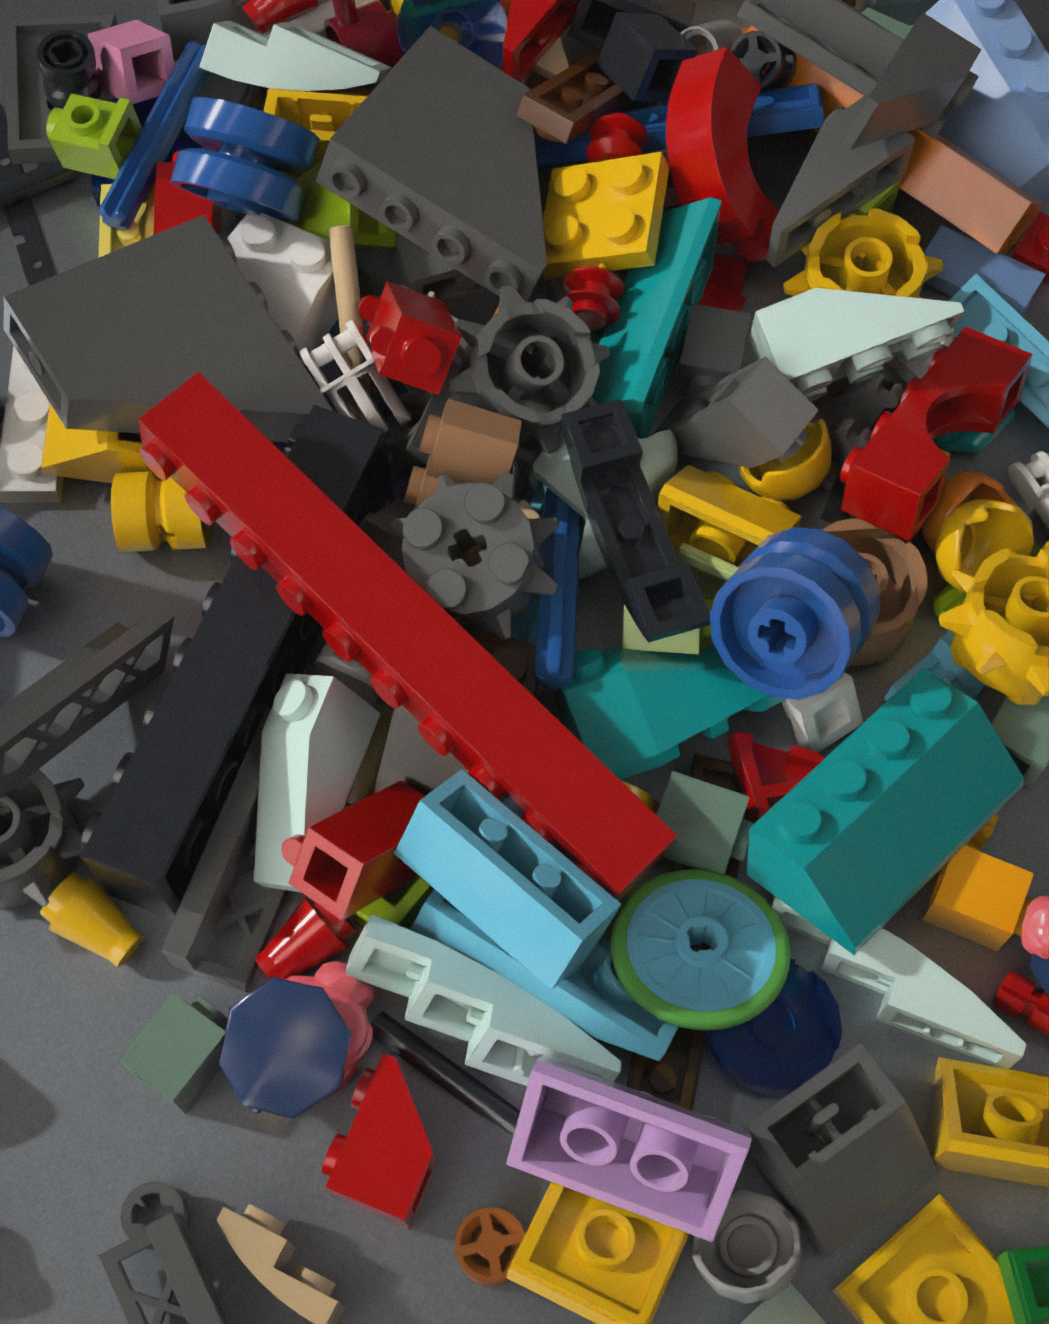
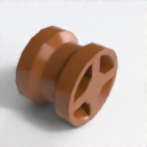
[455,1207,525,1287]

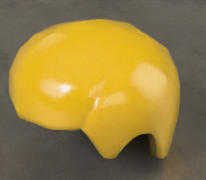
[739,419,832,501]
[934,499,1034,593]

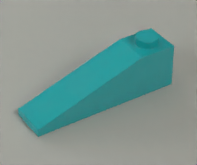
[553,647,786,780]

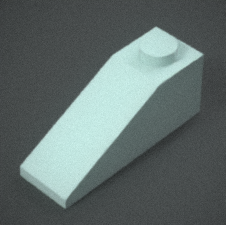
[254,674,380,892]

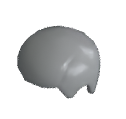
[692,1188,802,1304]

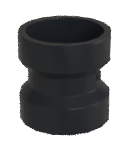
[37,30,101,109]

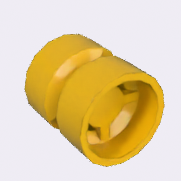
[111,471,212,552]

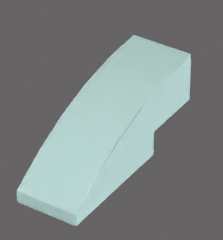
[199,20,392,91]

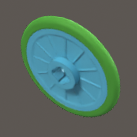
[611,869,790,1031]

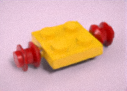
[541,113,670,330]

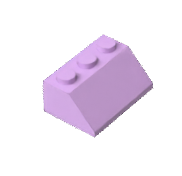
[506,1056,752,1242]

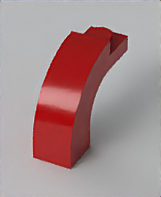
[666,46,779,263]

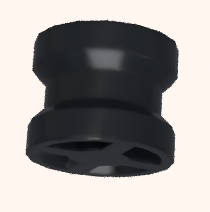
[730,31,797,91]

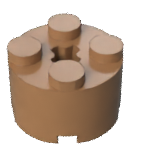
[822,518,927,666]

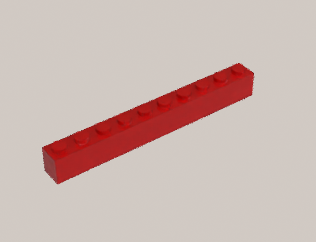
[138,372,677,901]

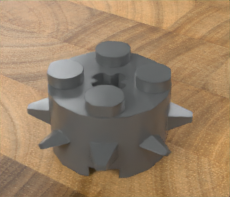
[446,285,610,454]
[391,472,559,641]
[0,769,85,910]

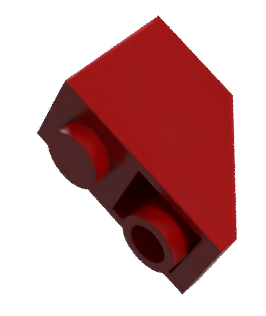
[321,1053,437,1230]

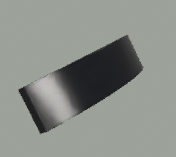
[560,399,710,643]

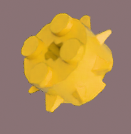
[783,208,944,299]
[938,548,1049,705]

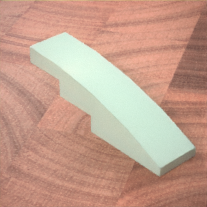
[771,896,1026,1069]
[345,914,621,1086]

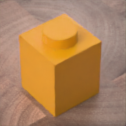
[922,845,1035,952]

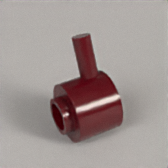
[324,0,409,88]

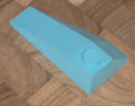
[411,889,679,1061]

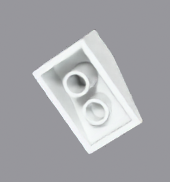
[227,213,338,366]

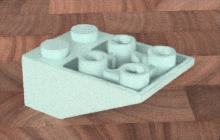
[749,288,964,402]

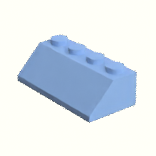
[911,0,1049,202]

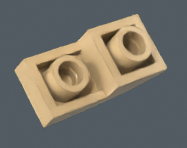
[217,1204,345,1324]

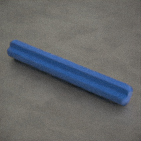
[99,41,211,231]
[533,487,581,691]

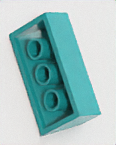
[591,197,722,439]
[747,667,1024,955]

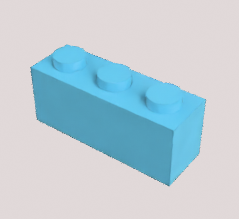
[394,769,622,991]

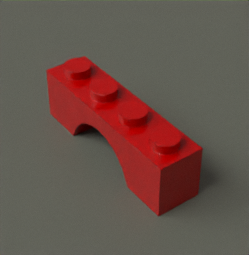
[840,326,1033,542]

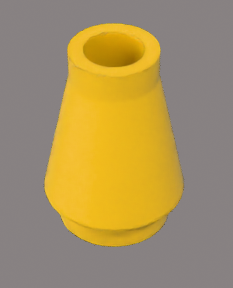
[40,872,144,968]

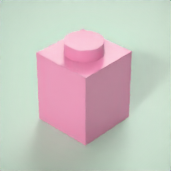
[88,20,175,104]

